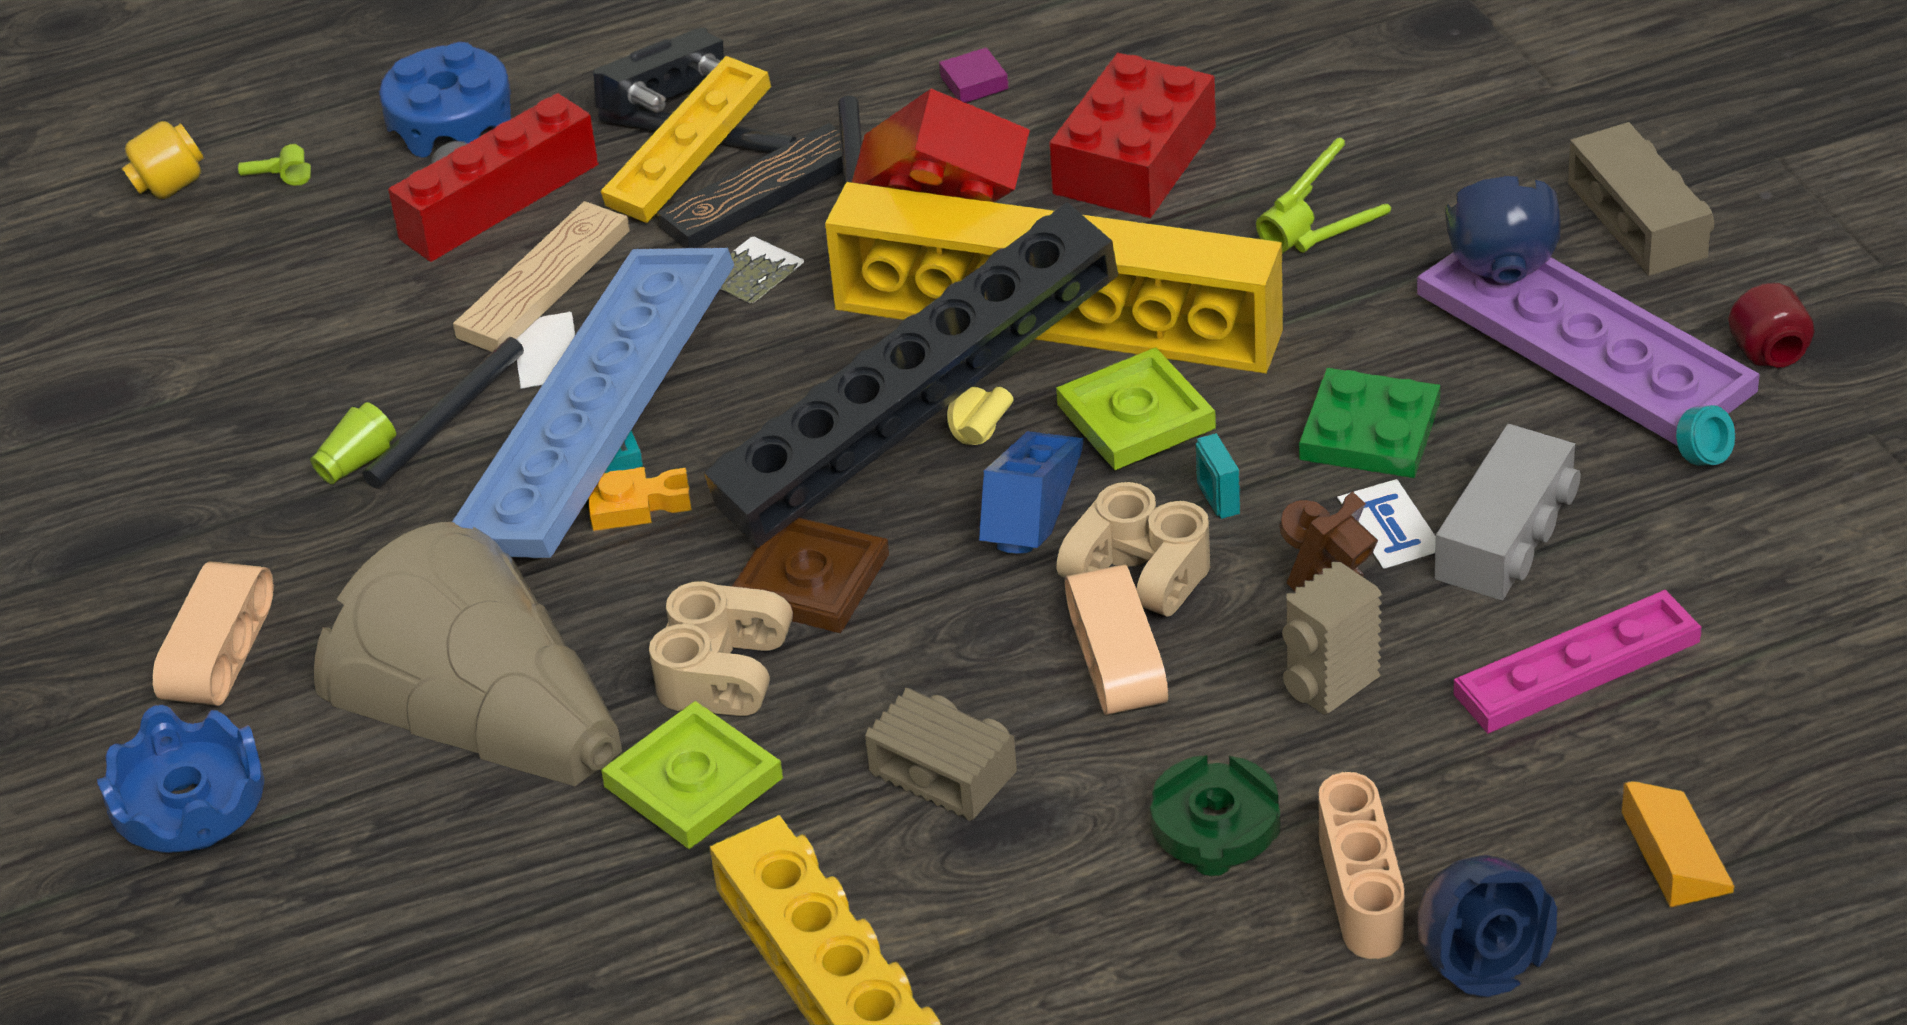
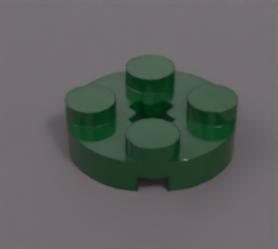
[1150,755,1280,876]

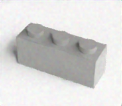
[1435,424,1581,601]

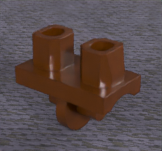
[1279,491,1378,592]

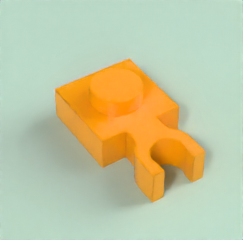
[589,467,692,531]

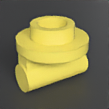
[947,387,1014,445]

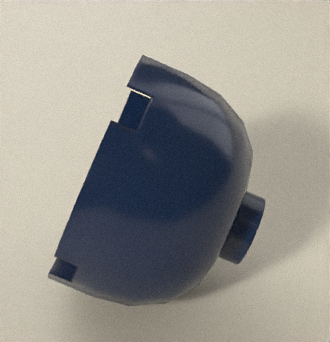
[1445,176,1561,283]
[1417,855,1557,997]

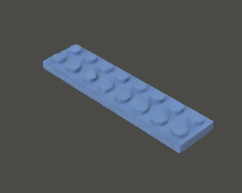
[452,248,735,558]

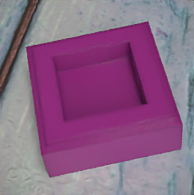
[939,47,1008,103]

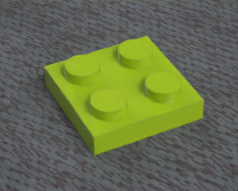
[1056,347,1216,470]
[601,701,783,849]

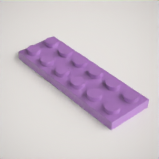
[1417,252,1759,446]

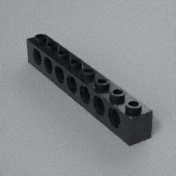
[704,202,1118,548]

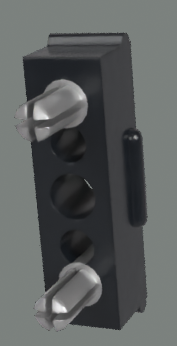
[593,28,724,117]

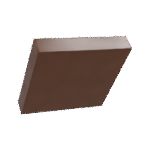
[732,518,889,634]

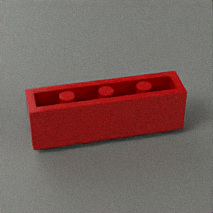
[388,93,599,262]

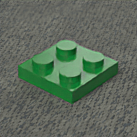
[1299,368,1441,478]

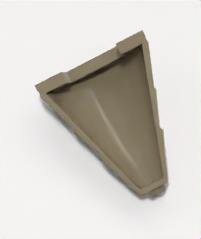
[314,522,622,786]

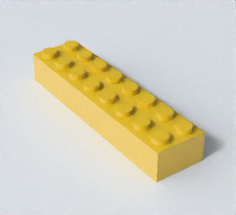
[825,182,1283,374]

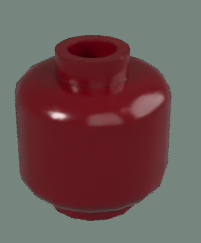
[1728,283,1815,367]

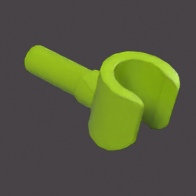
[238,144,311,186]

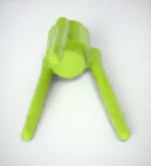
[1256,137,1391,253]

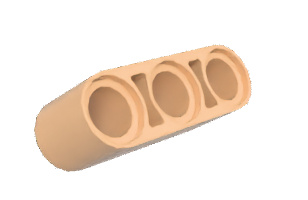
[153,561,274,706]
[1065,564,1168,715]
[1319,772,1404,959]

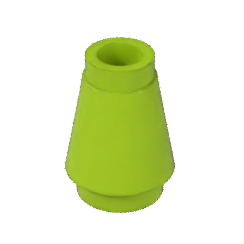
[310,402,397,484]

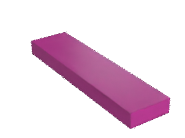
[1453,590,1701,734]

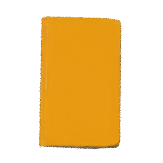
[1621,782,1734,907]

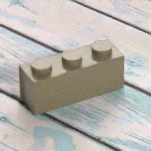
[1568,122,1714,276]

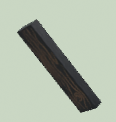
[657,123,843,248]

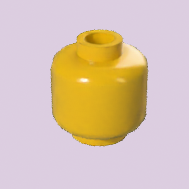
[122,121,204,199]

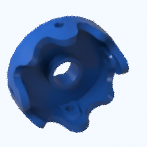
[379,42,511,158]
[97,705,264,853]

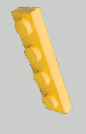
[601,56,771,223]

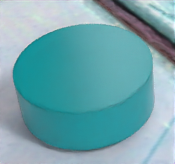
[1676,405,1735,466]

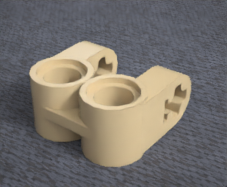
[1057,482,1210,617]
[649,581,793,716]

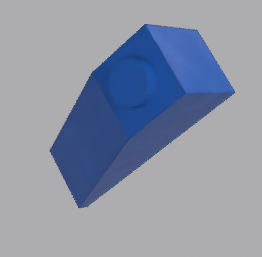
[979,431,1083,553]

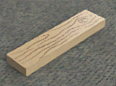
[453,201,630,352]

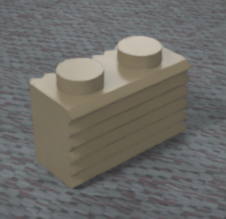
[1282,562,1382,715]
[865,688,1017,821]

